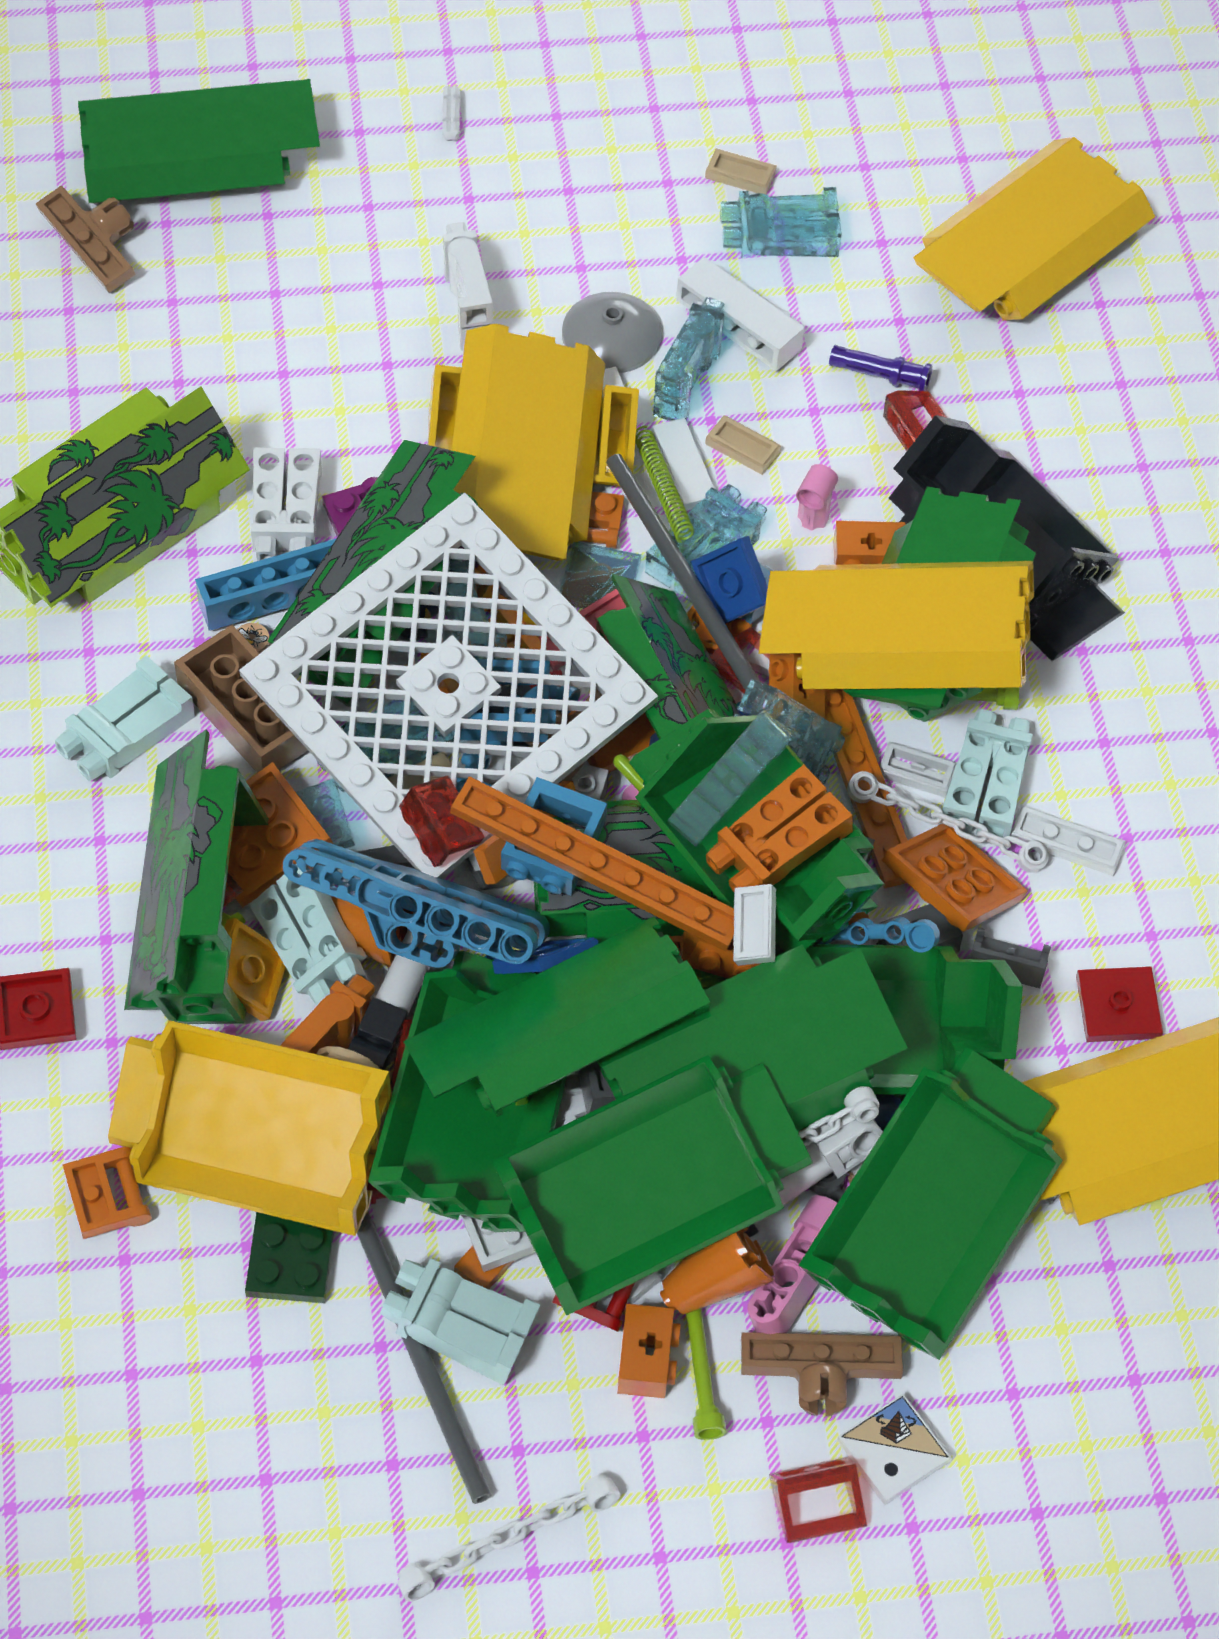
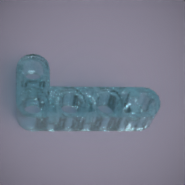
[667,710,796,847]

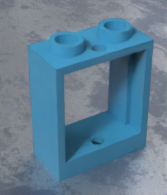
[460,659,557,742]
[501,777,607,896]

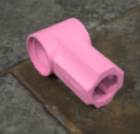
[796,464,838,531]

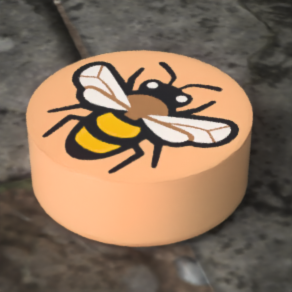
[237,623,270,654]

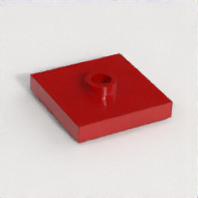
[1076,966,1163,1042]
[0,968,77,1050]

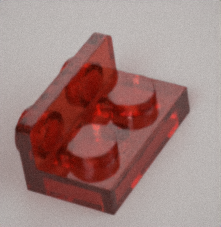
[399,775,485,867]

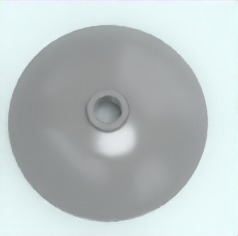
[562,292,662,373]

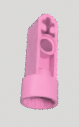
[747,1195,837,1334]

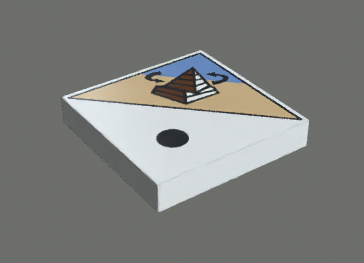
[837,1394,952,1505]

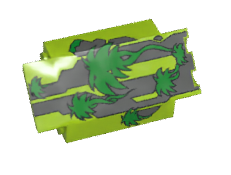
[0,386,250,608]

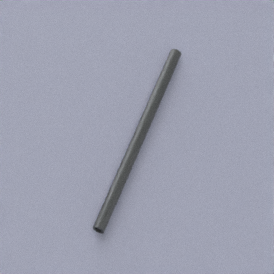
[607,454,765,699]
[357,1210,491,1504]

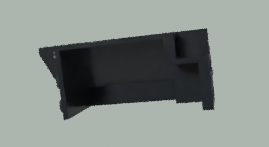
[889,415,1125,662]

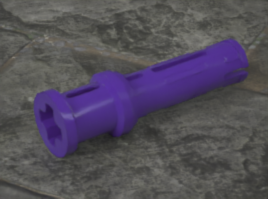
[829,344,933,394]

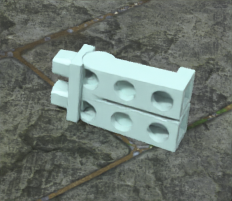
[55,655,195,782]
[939,709,1033,838]
[249,864,367,1006]
[380,1258,540,1386]

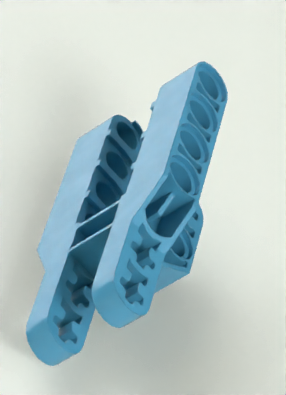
[283,839,550,968]

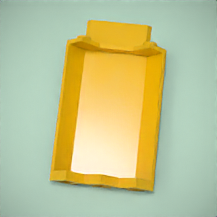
[913,137,1156,321]
[451,323,605,561]
[758,561,1034,689]
[1022,1017,1219,1226]
[108,1020,391,1236]

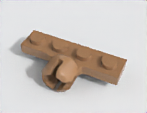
[35,185,136,293]
[741,1332,903,1417]

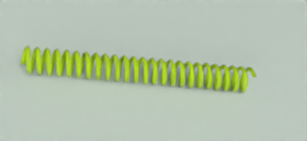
[635,425,695,543]

